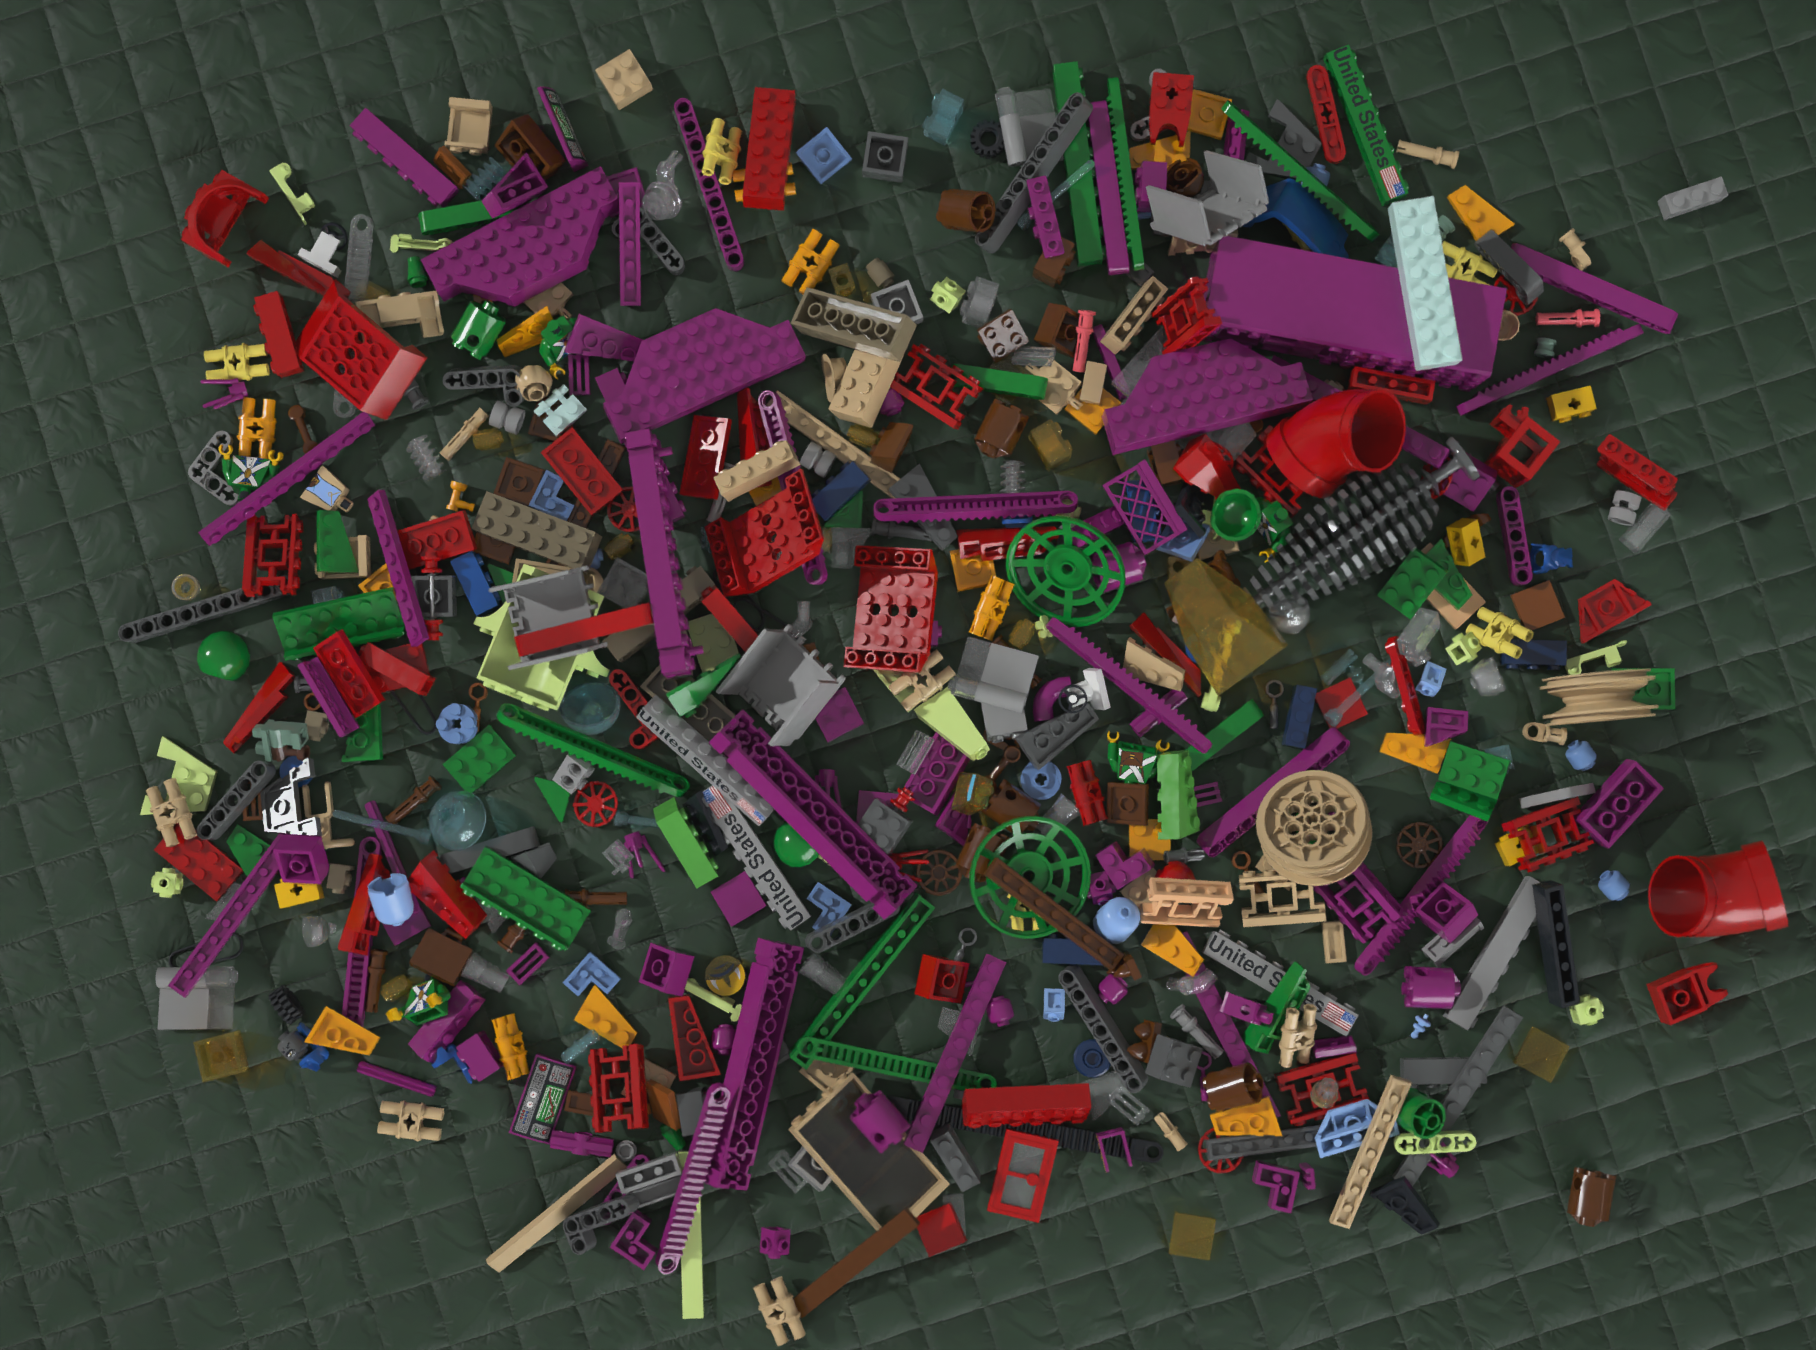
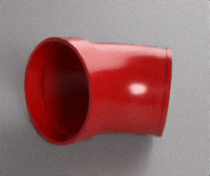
[1266,389,1406,498]
[1648,840,1788,937]

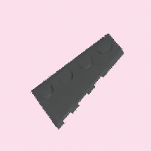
[1015,703,1099,770]

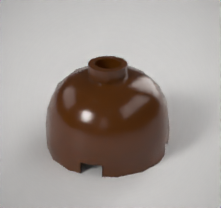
[1166,158,1205,198]

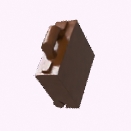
[409,927,473,987]

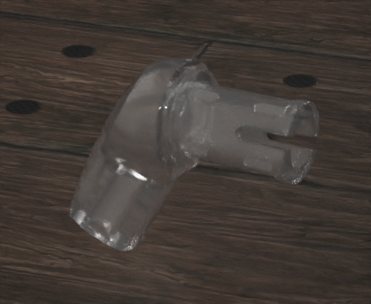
[656,150,683,202]
[781,601,813,638]
[1363,653,1400,699]
[1166,968,1218,995]

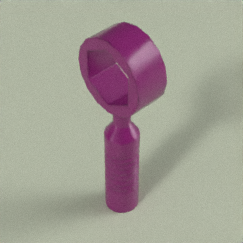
[1197,1051,1212,1101]

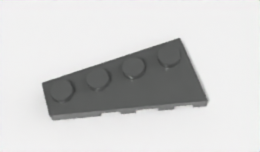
[888,463,958,551]

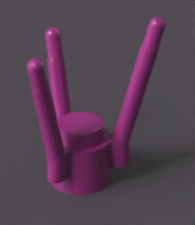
[200,378,248,409]
[815,769,841,807]
[624,831,665,879]
[1427,1141,1459,1178]

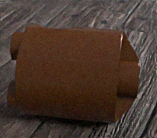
[936,189,996,232]
[974,399,1029,459]
[981,778,1041,834]
[956,823,1009,883]
[1202,1062,1264,1112]
[1567,1167,1616,1227]

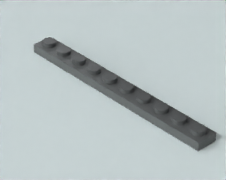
[1392,1005,1523,1186]

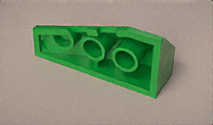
[666,653,742,718]

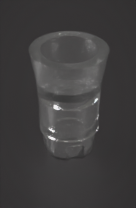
[1036,793,1080,836]
[460,951,510,993]
[798,951,846,995]

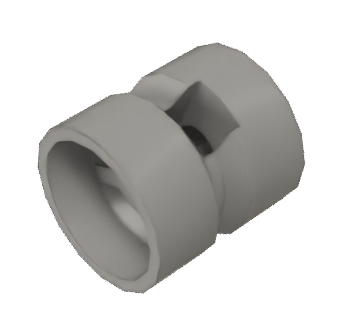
[489,401,526,435]
[800,441,837,478]
[1607,491,1642,526]

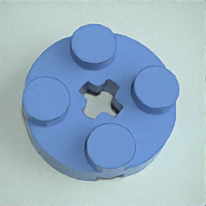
[436,703,478,744]
[1020,761,1062,800]

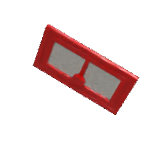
[987,1128,1059,1223]

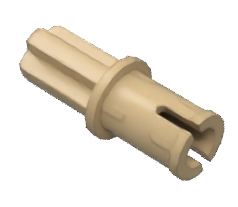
[1154,1112,1188,1151]

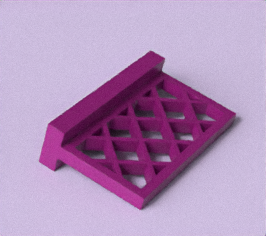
[1102,459,1187,556]
[297,657,360,738]

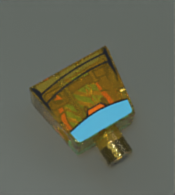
[951,772,994,816]

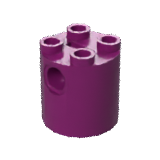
[1089,541,1146,593]
[1401,966,1461,1009]
[850,1091,911,1154]

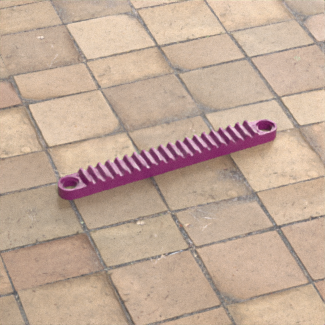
[1456,324,1644,416]
[758,390,827,585]
[874,491,1078,523]
[1046,617,1212,754]
[1355,815,1489,976]
[342,837,382,1027]
[655,1083,730,1274]

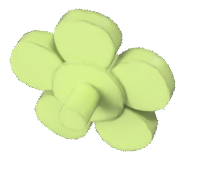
[1035,615,1053,638]

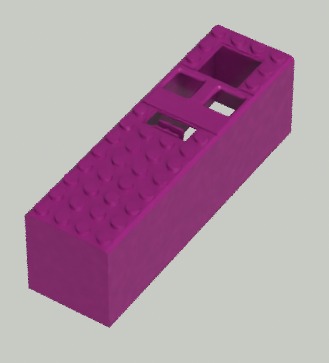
[1200,236,1507,392]

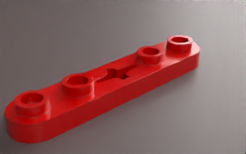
[1306,65,1346,164]
[1385,636,1425,736]

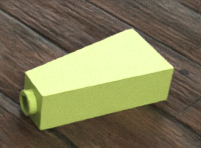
[914,687,990,761]

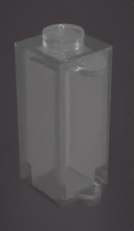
[1619,503,1672,553]
[1397,607,1441,661]

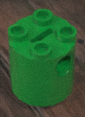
[451,300,507,360]
[1396,1087,1446,1139]

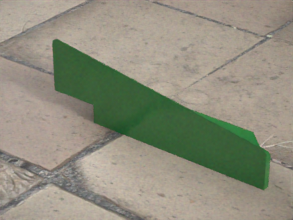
[1241,962,1310,1054]

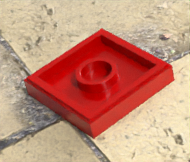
[1315,677,1368,729]
[916,1202,967,1257]

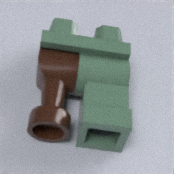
[252,719,310,762]

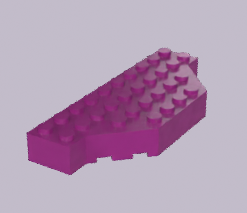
[421,166,619,307]
[603,308,806,444]
[1102,338,1313,455]

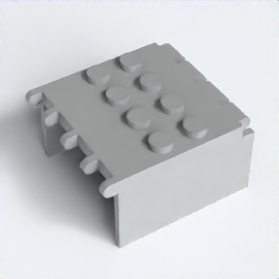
[1146,150,1269,246]
[489,565,608,670]
[716,624,846,746]

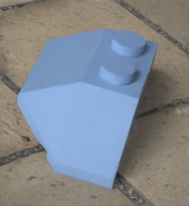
[1315,1099,1400,1158]

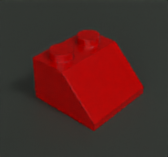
[915,954,970,1003]

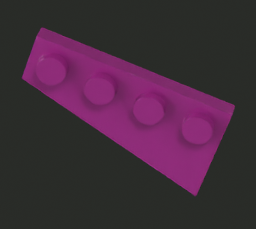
[564,314,643,361]

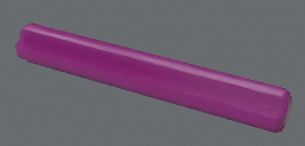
[357,1061,436,1097]

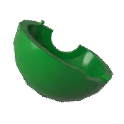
[1210,489,1262,541]
[197,631,250,681]
[774,821,819,867]

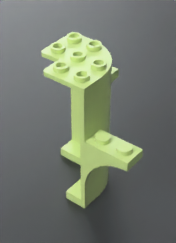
[474,564,610,711]

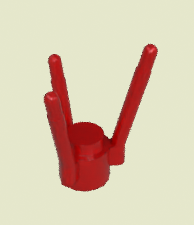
[888,849,929,882]

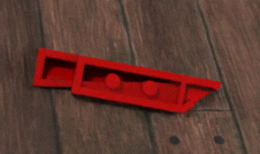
[246,240,334,297]
[737,387,772,488]
[956,526,1059,561]
[1129,612,1201,697]
[223,662,295,754]
[338,854,391,956]

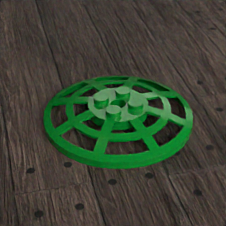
[1006,516,1126,627]
[969,816,1091,939]

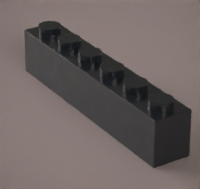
[1532,880,1580,1008]

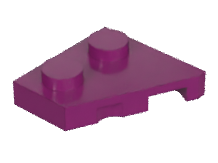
[1424,707,1468,747]
[935,791,973,846]

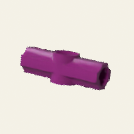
[1129,689,1188,737]
[550,1130,614,1157]

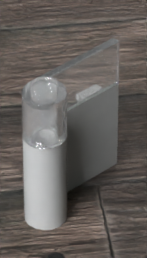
[995,87,1064,167]
[948,637,1039,714]
[156,966,238,1030]

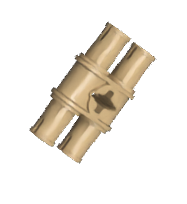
[888,649,956,712]
[146,778,197,847]
[1279,1004,1317,1068]
[377,1100,444,1142]
[753,1276,806,1346]

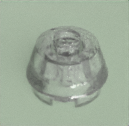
[642,180,683,221]
[1470,657,1506,697]

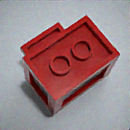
[1484,404,1560,488]

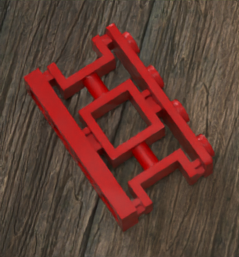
[1151,277,1222,354]
[890,344,983,430]
[1234,425,1304,518]
[1597,434,1678,511]
[242,514,303,597]
[1501,796,1594,872]
[588,1044,649,1133]
[1274,1053,1370,1126]

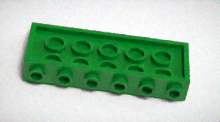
[272,587,405,661]
[460,846,592,951]

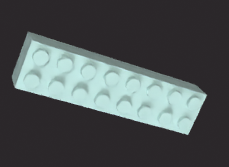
[1388,196,1462,371]

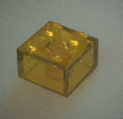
[1028,419,1073,472]
[193,1030,250,1082]

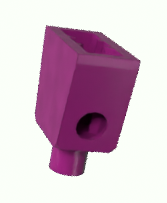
[1220,992,1273,1026]

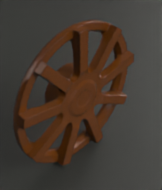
[1396,822,1442,868]
[916,850,962,896]

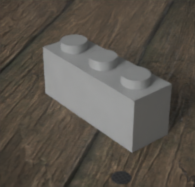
[1657,177,1728,220]
[615,1152,683,1194]

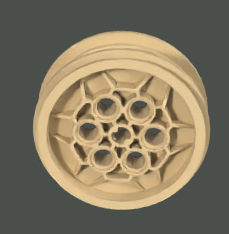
[1540,669,1658,726]
[1256,770,1372,886]

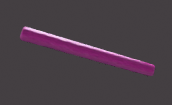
[365,801,421,915]

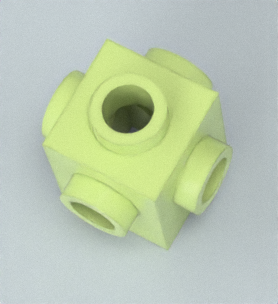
[930,277,966,314]
[1445,631,1482,666]
[151,868,184,898]
[1569,994,1604,1026]

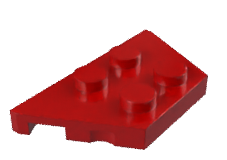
[1578,579,1652,644]

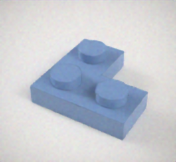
[528,470,574,521]
[807,882,852,936]
[563,952,621,996]

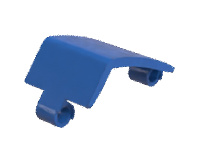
[1243,179,1349,259]

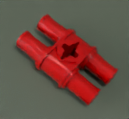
[1066,760,1108,826]

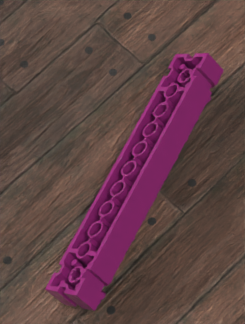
[625,429,704,680]
[709,710,918,920]
[704,938,804,1191]

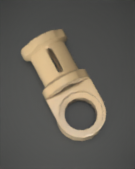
[1559,228,1591,271]
[1522,722,1567,746]

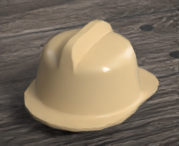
[821,354,847,402]

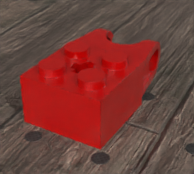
[1149,72,1194,147]
[1646,962,1728,1025]

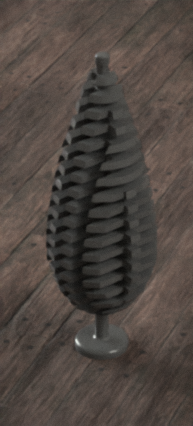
[1223,437,1480,626]

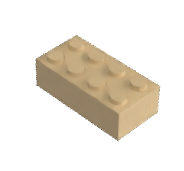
[829,349,904,428]

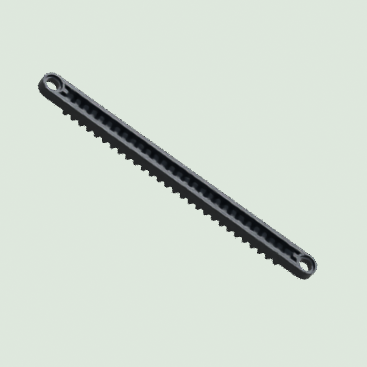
[886,1095,1164,1163]

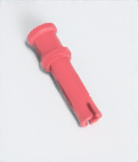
[1072,309,1096,372]
[1536,309,1600,328]

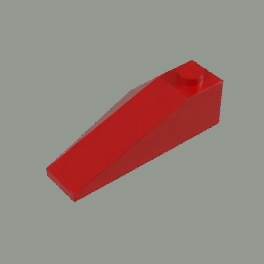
[1173,434,1241,499]

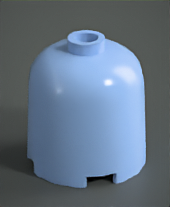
[368,873,414,926]
[1093,897,1140,944]

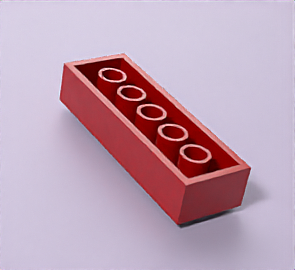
[742,87,796,211]
[961,1083,1091,1128]

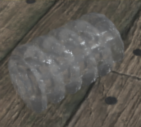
[406,434,446,481]
[1000,461,1026,494]

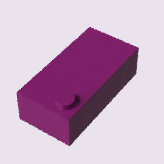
[1574,759,1664,849]

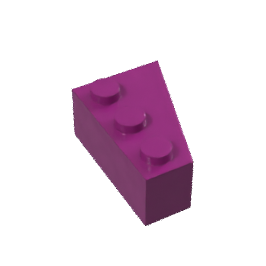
[482,152,548,219]

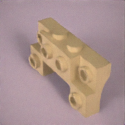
[355,291,444,343]

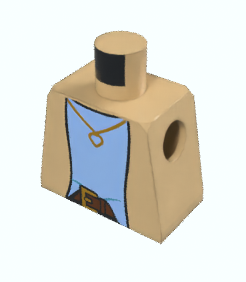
[300,466,354,513]

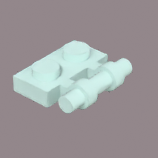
[534,384,587,437]

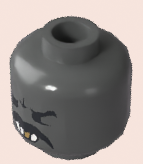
[277,1030,308,1061]

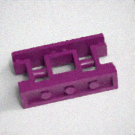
[1313,862,1404,944]

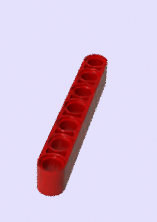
[514,602,654,657]

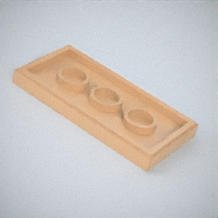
[1421,543,1486,630]

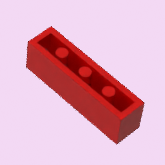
[253,291,304,378]
[1348,366,1435,405]

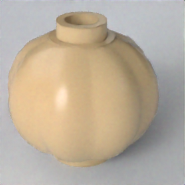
[514,365,552,401]

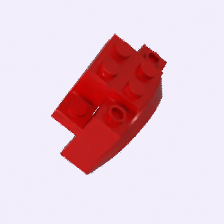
[181,170,269,268]

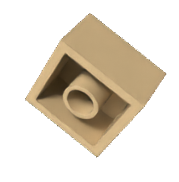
[595,49,653,110]

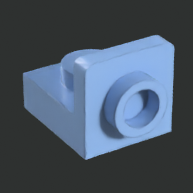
[1415,661,1447,697]
[1043,988,1065,1022]

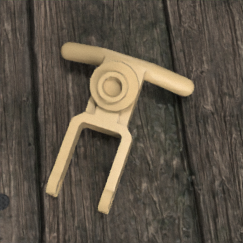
[302,781,355,849]

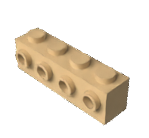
[1100,276,1168,354]
[713,440,801,502]

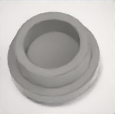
[616,1140,637,1161]

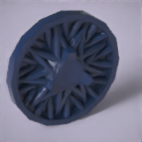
[1073,1039,1111,1078]

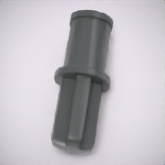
[1163,847,1205,864]

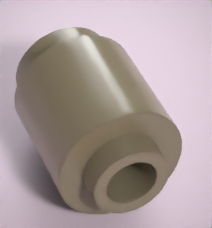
[866,258,895,289]

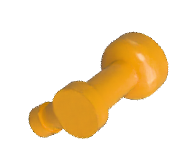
[446,481,475,512]

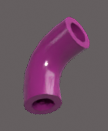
[1033,676,1071,721]

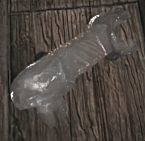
[607,908,632,950]

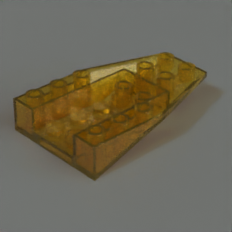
[1165,558,1288,696]

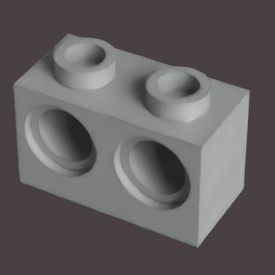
[552,753,595,795]

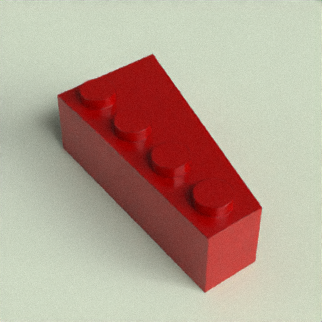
[408,850,487,939]
[668,994,721,1081]

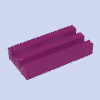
[568,354,590,396]
[1194,782,1222,807]
[506,942,550,986]
[1312,1035,1357,1058]
[1299,1162,1316,1190]

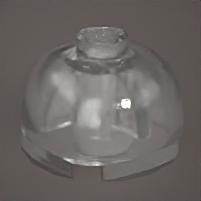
[1269,596,1311,634]

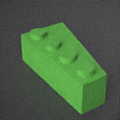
[1157,750,1200,840]
[653,797,719,888]

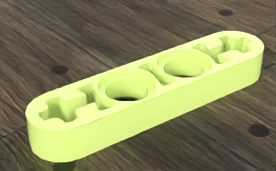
[1393,1130,1476,1154]

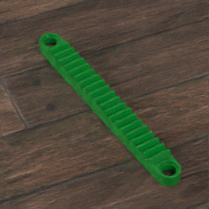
[1107,77,1144,271]
[1221,100,1380,242]
[497,703,690,797]
[796,1036,997,1091]

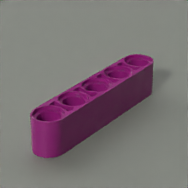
[1496,486,1533,586]

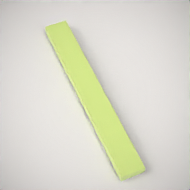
[678,1151,704,1319]

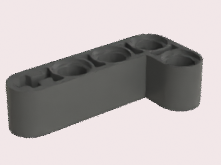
[612,208,686,275]
[1474,230,1544,305]
[443,365,526,407]
[563,1194,639,1255]

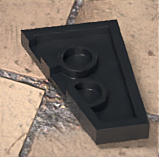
[1175,481,1206,538]
[683,790,728,856]
[1369,1176,1440,1235]

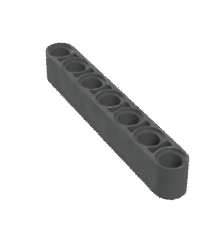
[1059,964,1148,1093]

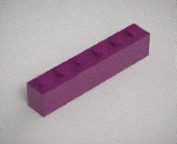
[349,108,459,208]

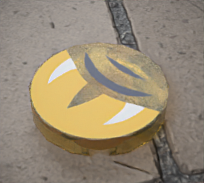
[705,955,746,997]

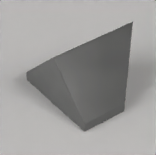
[511,842,557,878]

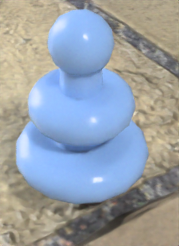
[1411,1014,1431,1039]

